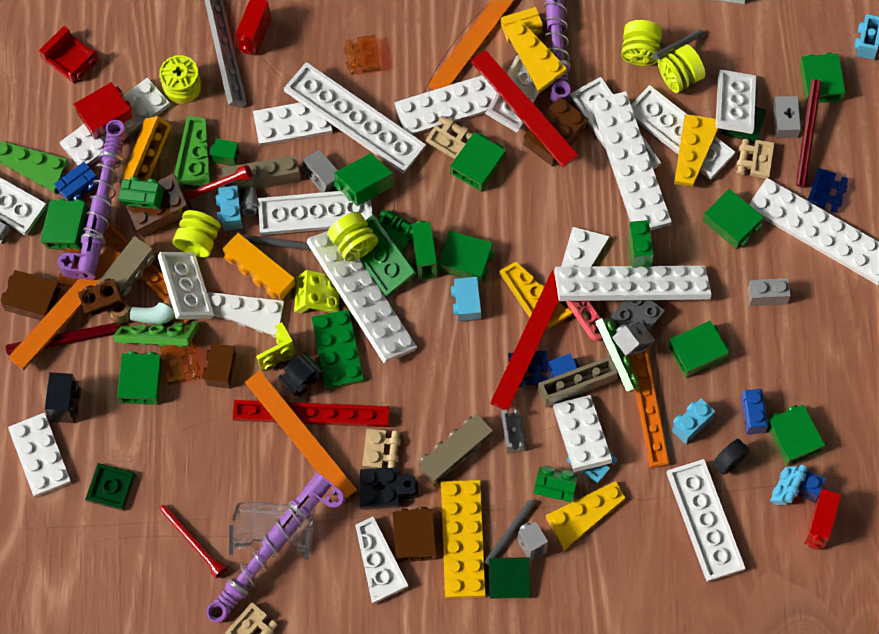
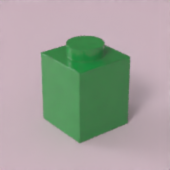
[210,138,240,166]

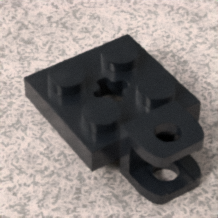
[360,467,418,509]

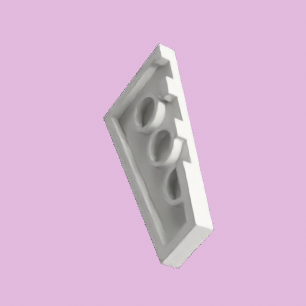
[355,517,408,605]

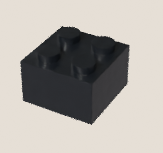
[44,372,81,423]

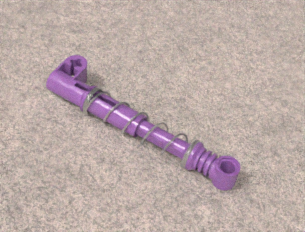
[543,0,571,103]
[58,120,127,280]
[206,472,345,623]

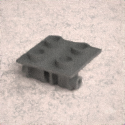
[611,300,665,331]

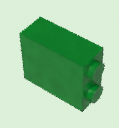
[799,52,845,104]
[450,132,506,192]
[334,153,394,206]
[702,188,763,249]
[40,199,90,251]
[627,220,653,268]
[411,221,437,280]
[438,231,495,283]
[668,320,729,378]
[117,351,163,405]
[767,404,825,466]

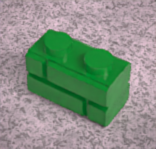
[118,177,164,209]
[533,466,578,503]

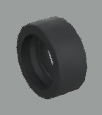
[712,439,750,475]

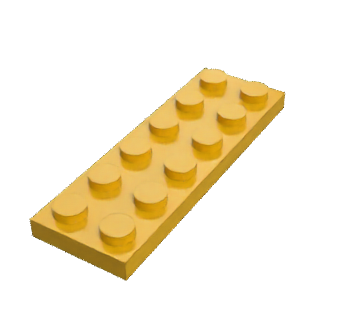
[441,480,485,599]

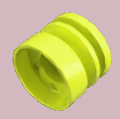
[621,20,663,66]
[658,44,706,93]
[159,55,201,104]
[172,210,221,258]
[327,212,378,262]

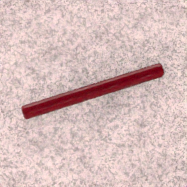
[796,79,822,188]
[5,322,119,356]

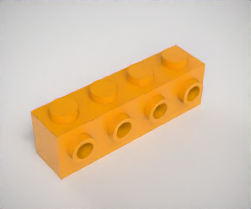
[118,116,172,185]
[223,233,296,301]

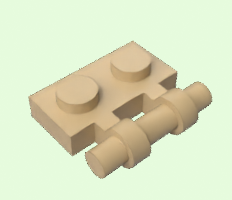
[425,115,472,159]
[736,139,774,179]
[362,429,401,469]
[225,603,278,634]

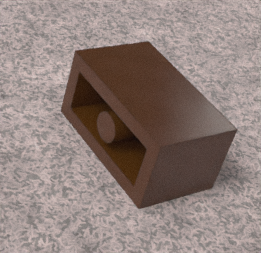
[203,343,236,389]

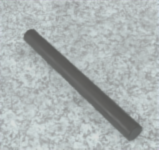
[652,29,704,60]
[243,235,312,251]
[484,499,535,567]

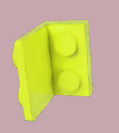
[294,270,340,314]
[256,322,296,371]

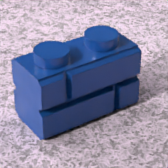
[54,162,99,201]
[741,389,768,435]

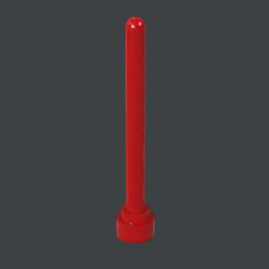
[186,164,253,199]
[160,505,227,579]

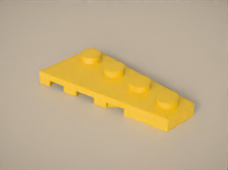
[546,481,625,551]

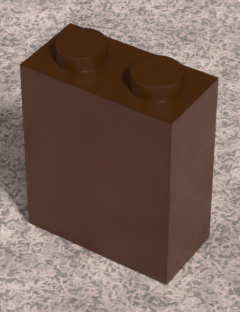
[1,270,61,321]
[393,507,436,563]

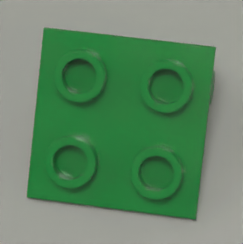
[379,209,412,251]

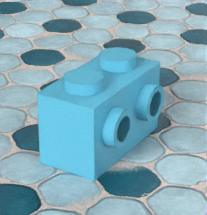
[854,14,879,60]
[216,186,243,231]
[451,277,481,321]
[672,398,715,444]

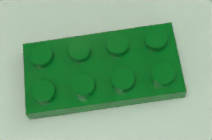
[360,214,417,297]
[311,309,364,390]

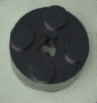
[278,352,322,398]

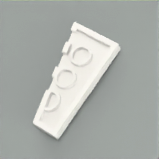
[561,227,609,267]
[208,292,284,338]

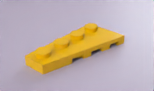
[506,19,567,93]
[674,114,718,187]
[500,262,573,330]

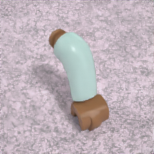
[108,294,175,325]

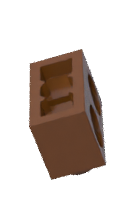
[78,278,125,318]

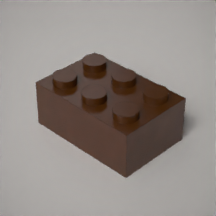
[524,97,588,166]
[126,174,193,237]

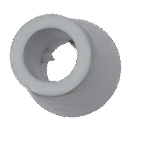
[240,187,259,216]

